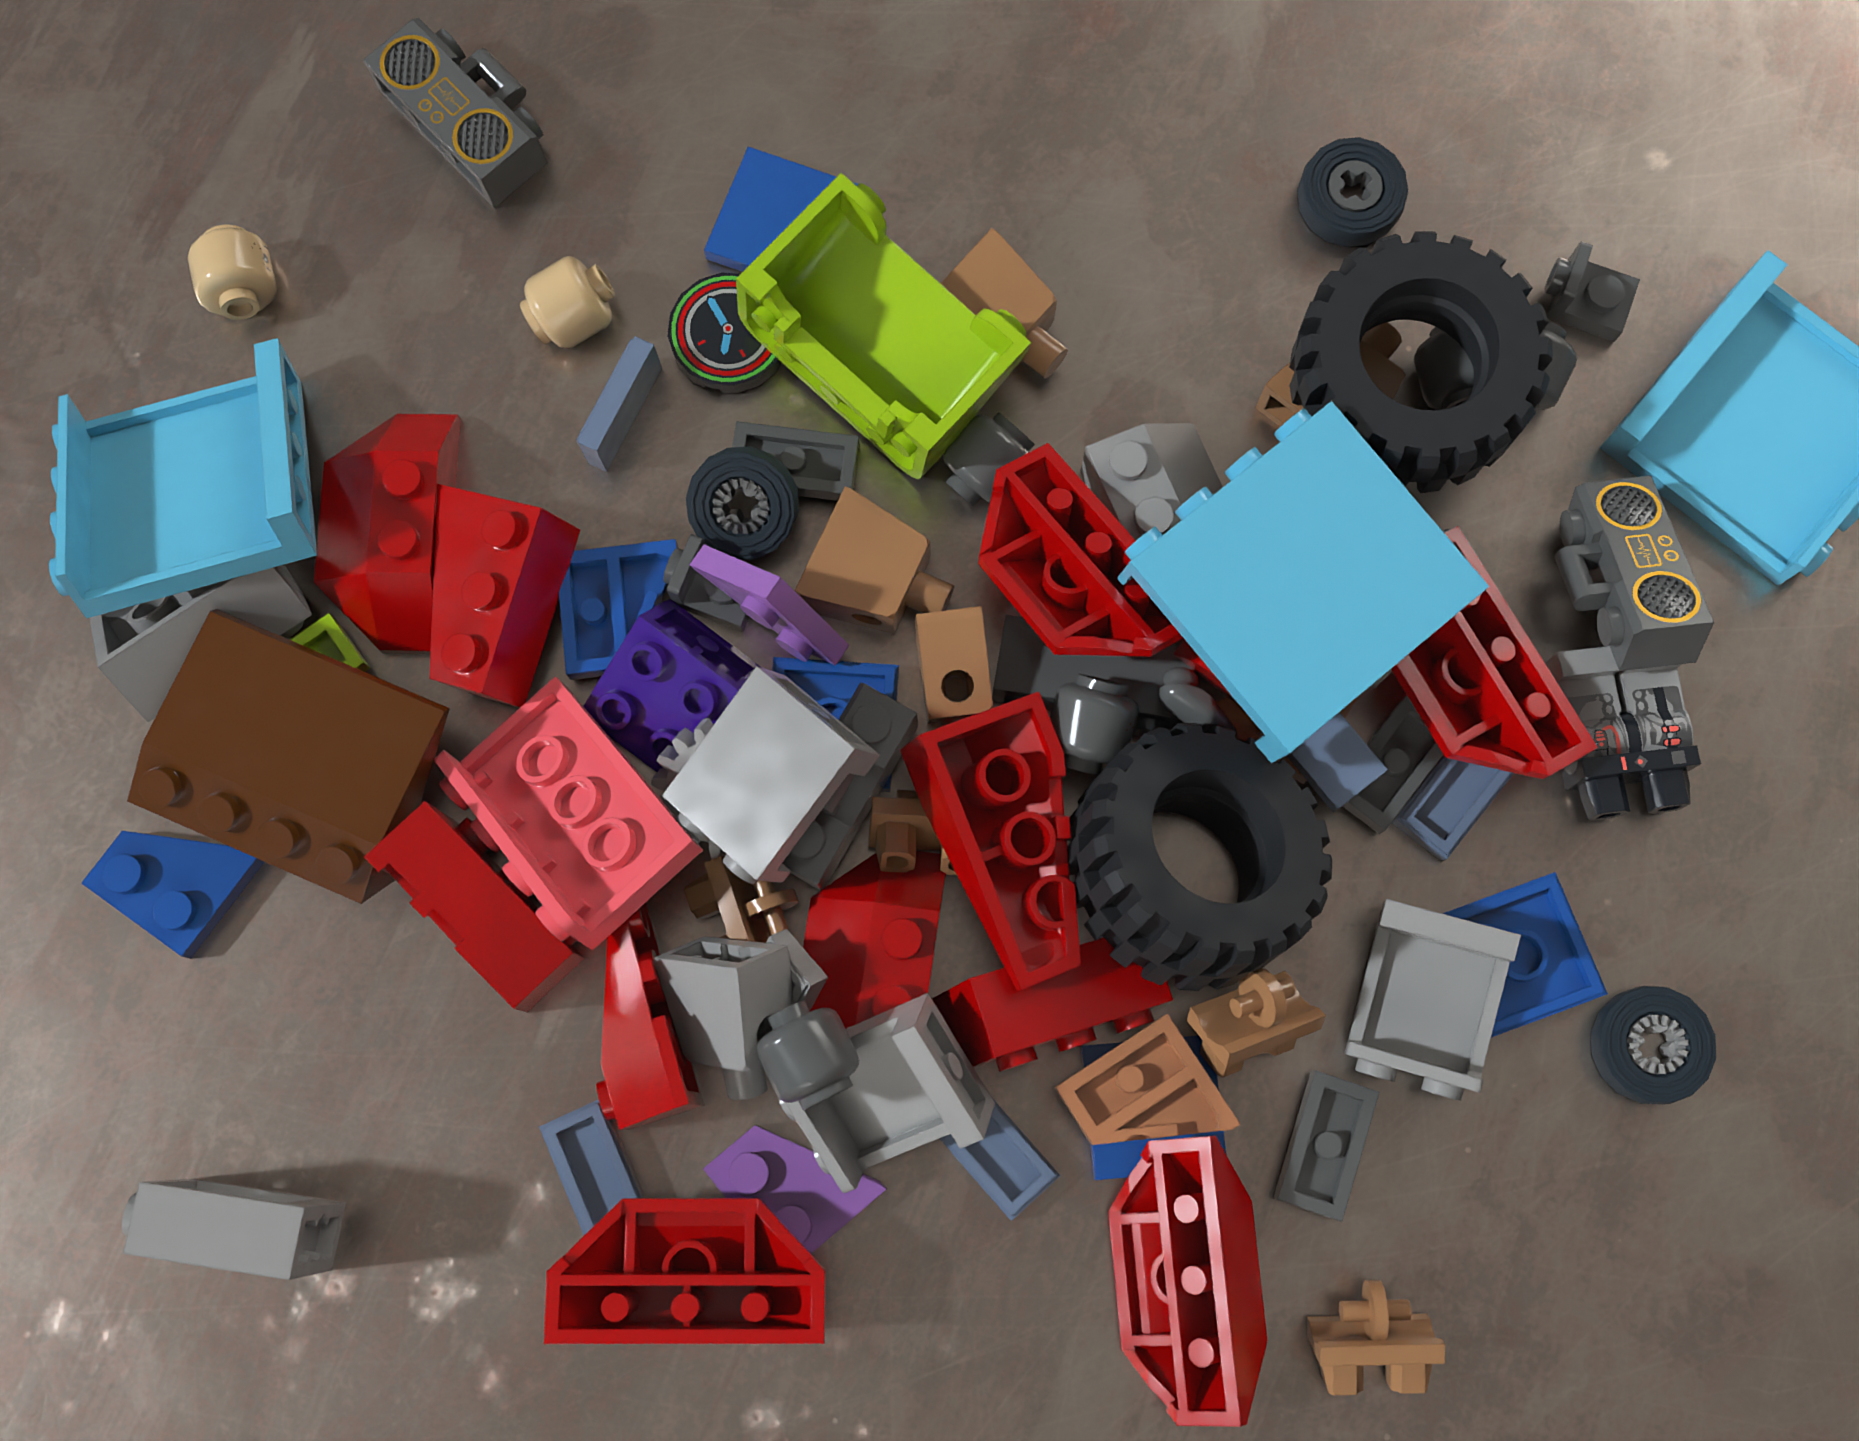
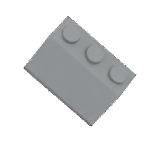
[1080,423,1223,540]
[90,565,312,722]

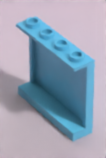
[1599,250,1859,586]
[49,338,317,619]
[1117,401,1489,764]

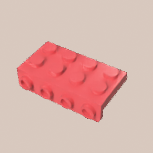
[434,676,703,951]

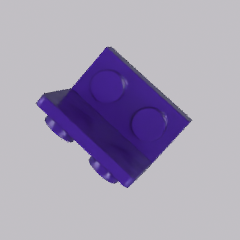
[583,598,761,772]

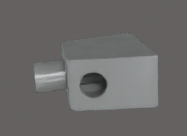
[654,936,793,1100]

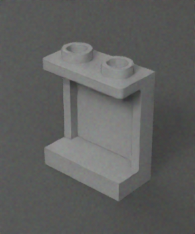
[662,666,880,884]
[1344,899,1521,1101]
[779,993,995,1193]

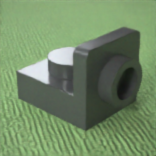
[1544,241,1640,342]
[663,534,761,632]

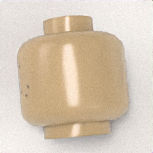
[188,224,277,320]
[520,256,616,349]

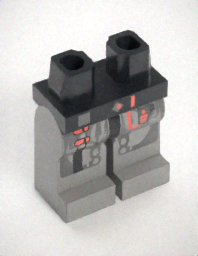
[1545,646,1701,821]

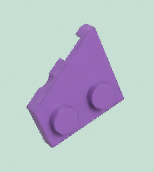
[690,545,849,666]
[703,1125,887,1254]

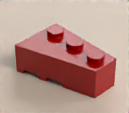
[429,484,581,708]
[364,801,585,1013]
[931,937,1173,1072]

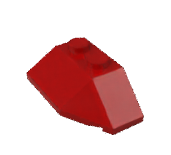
[314,414,461,654]
[978,443,1183,657]
[1391,526,1598,779]
[803,851,946,1029]
[1108,1136,1268,1427]
[544,1198,826,1344]

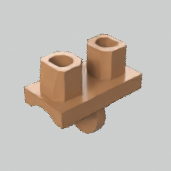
[868,790,957,875]
[684,856,799,943]
[1187,968,1326,1077]
[1307,1279,1445,1396]

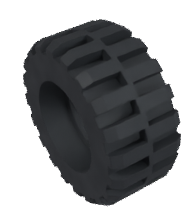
[1289,231,1553,493]
[1067,723,1333,991]

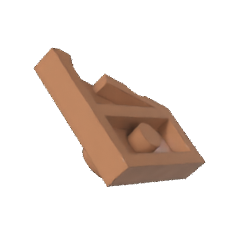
[1054,1013,1240,1145]

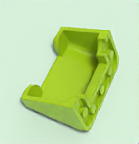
[736,173,1031,479]

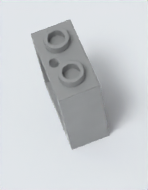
[122,1179,346,1280]

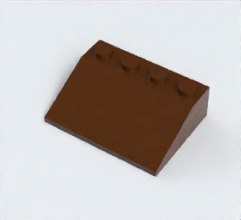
[127,609,450,904]

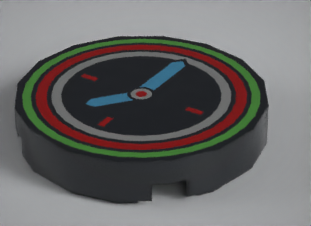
[668,272,782,393]

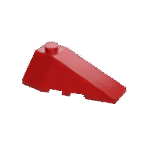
[900,691,1081,991]
[596,902,705,1130]

